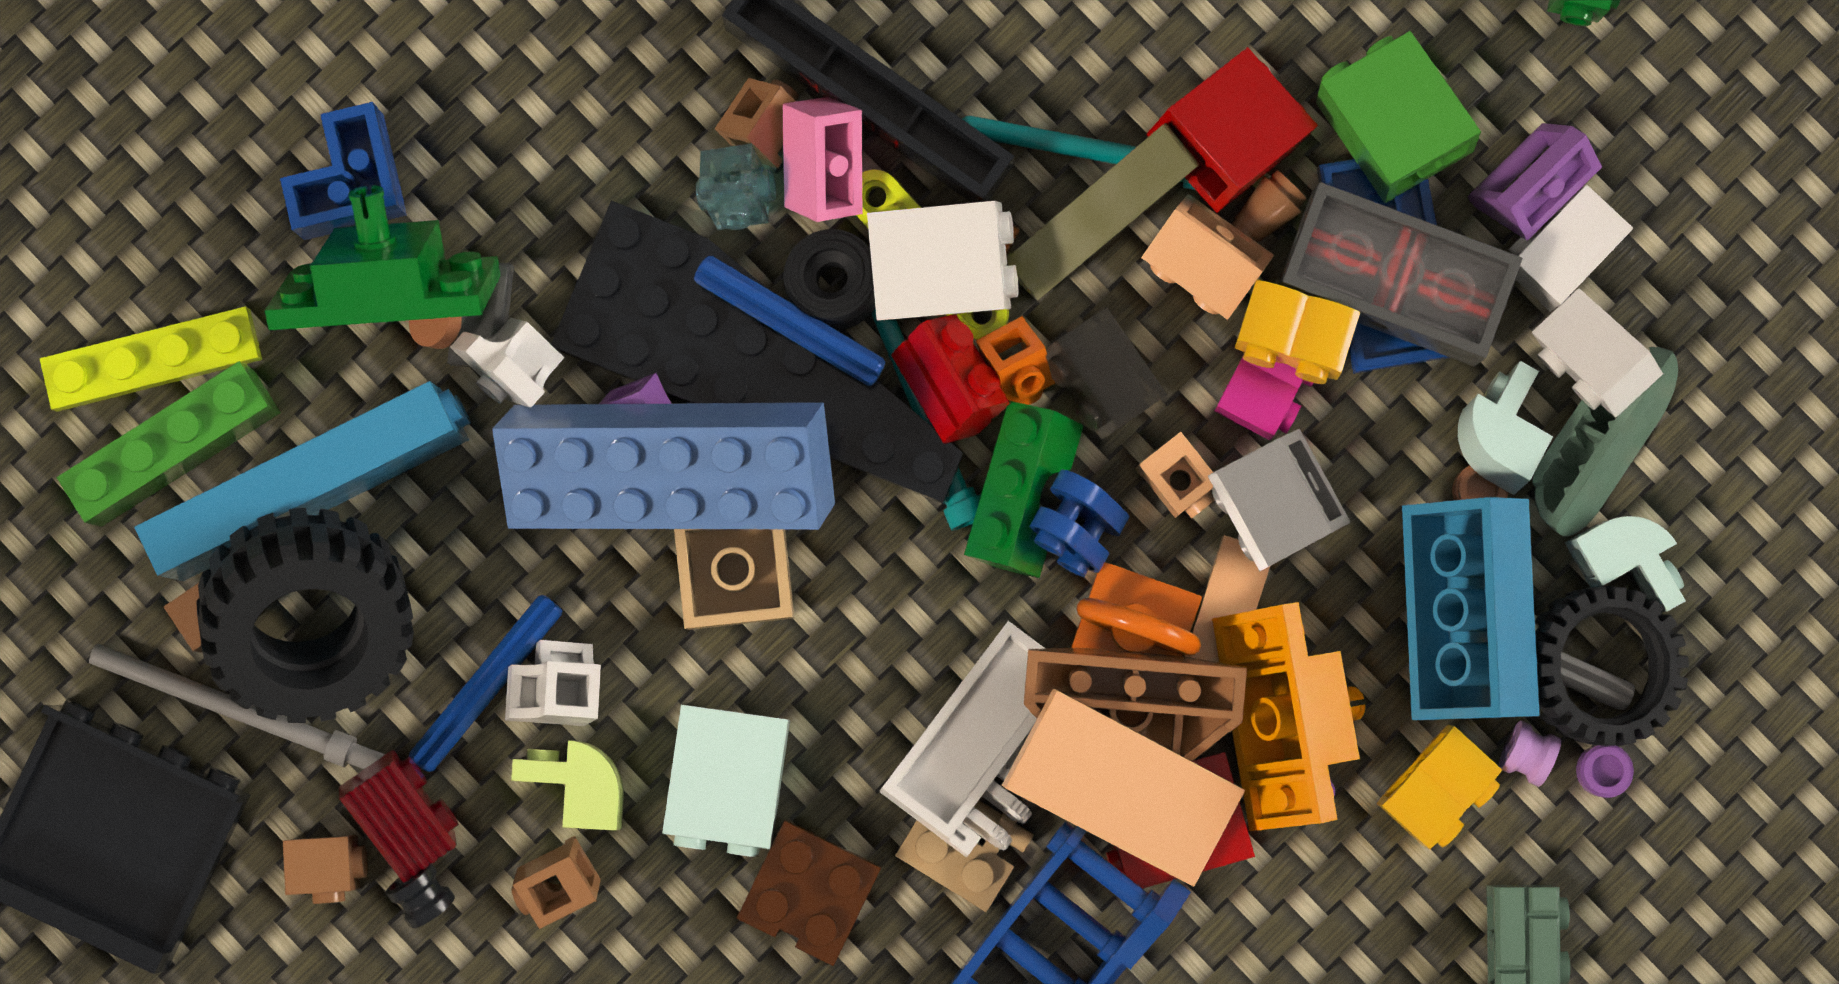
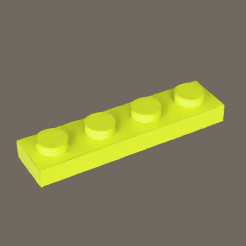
[39,306,262,412]

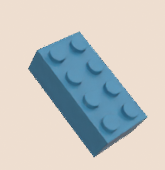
[1402,497,1539,720]

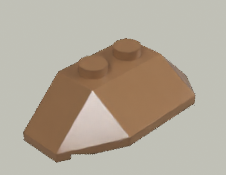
[1024,648,1247,761]

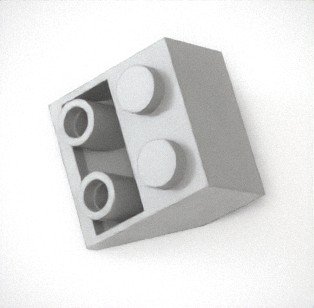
[1208,429,1350,571]

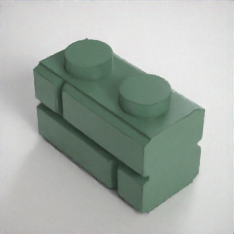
[1486,885,1570,984]

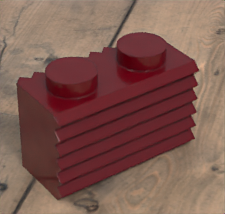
[339,750,459,882]

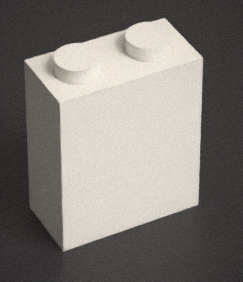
[867,201,1018,321]

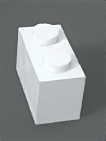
[1508,185,1633,312]
[1532,288,1663,418]

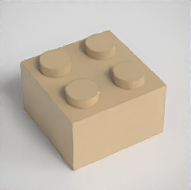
[674,529,795,630]

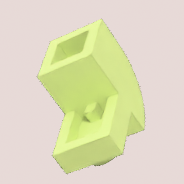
[511,740,624,830]

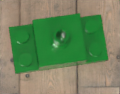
[265,186,501,330]

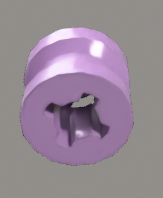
[1498,720,1562,787]

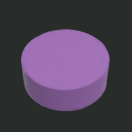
[1576,745,1634,798]

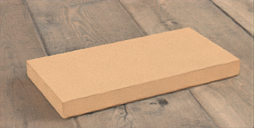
[1002,688,1245,887]

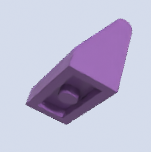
[1468,123,1602,241]

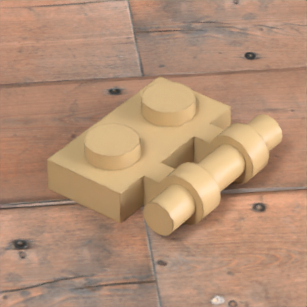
[895,800,1034,912]

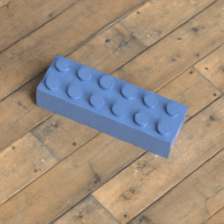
[492,403,835,530]

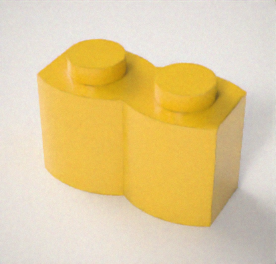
[1235,280,1360,384]
[1377,725,1502,849]

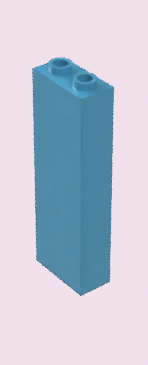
[134,381,471,581]

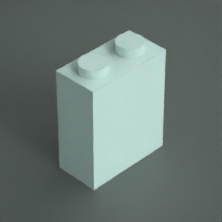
[662,705,790,857]

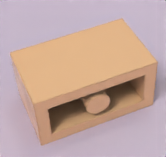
[1141,194,1274,320]

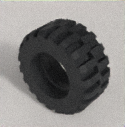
[196,508,414,723]

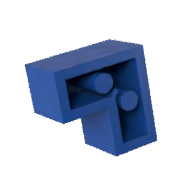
[280,102,407,240]

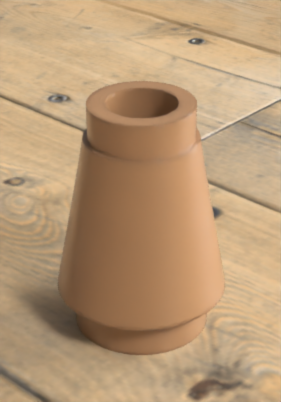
[1232,170,1307,242]

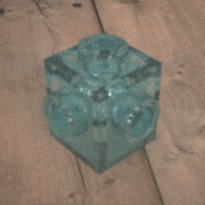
[696,143,776,230]

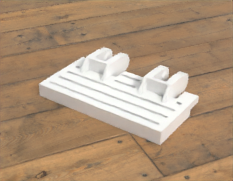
[880,621,1046,858]

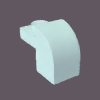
[1458,361,1553,495]
[1564,516,1686,613]

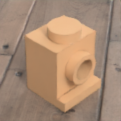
[1135,432,1215,519]

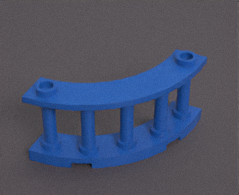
[949,821,1191,984]

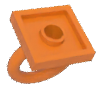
[1071,562,1203,656]

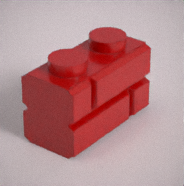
[891,314,1010,444]

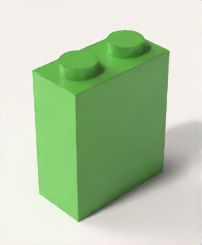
[1316,31,1481,203]

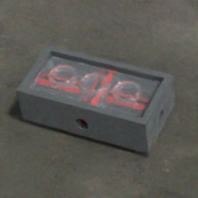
[1278,182,1523,366]

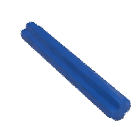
[694,256,885,386]
[409,595,562,772]

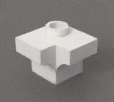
[450,318,564,408]
[505,640,601,726]

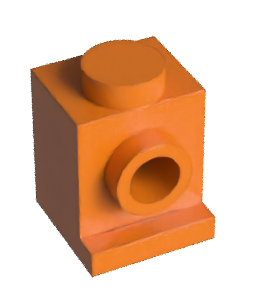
[976,316,1055,405]

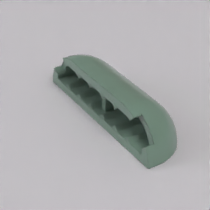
[1533,347,1678,536]

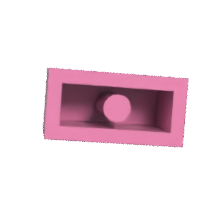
[782,97,863,222]

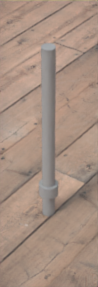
[89,644,385,769]

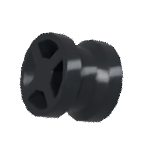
[386,863,455,929]

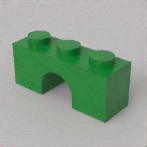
[964,401,1084,579]

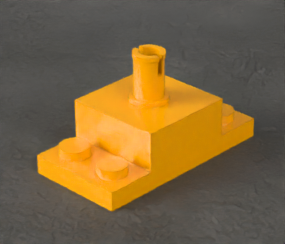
[1212,602,1365,831]

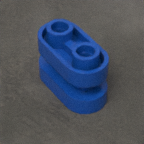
[1029,469,1130,577]

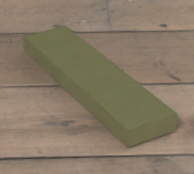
[1007,123,1200,300]

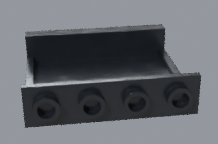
[0,700,251,974]

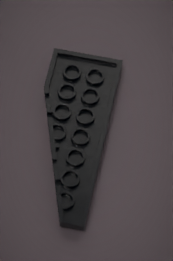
[551,200,964,504]

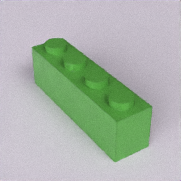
[56,361,281,527]

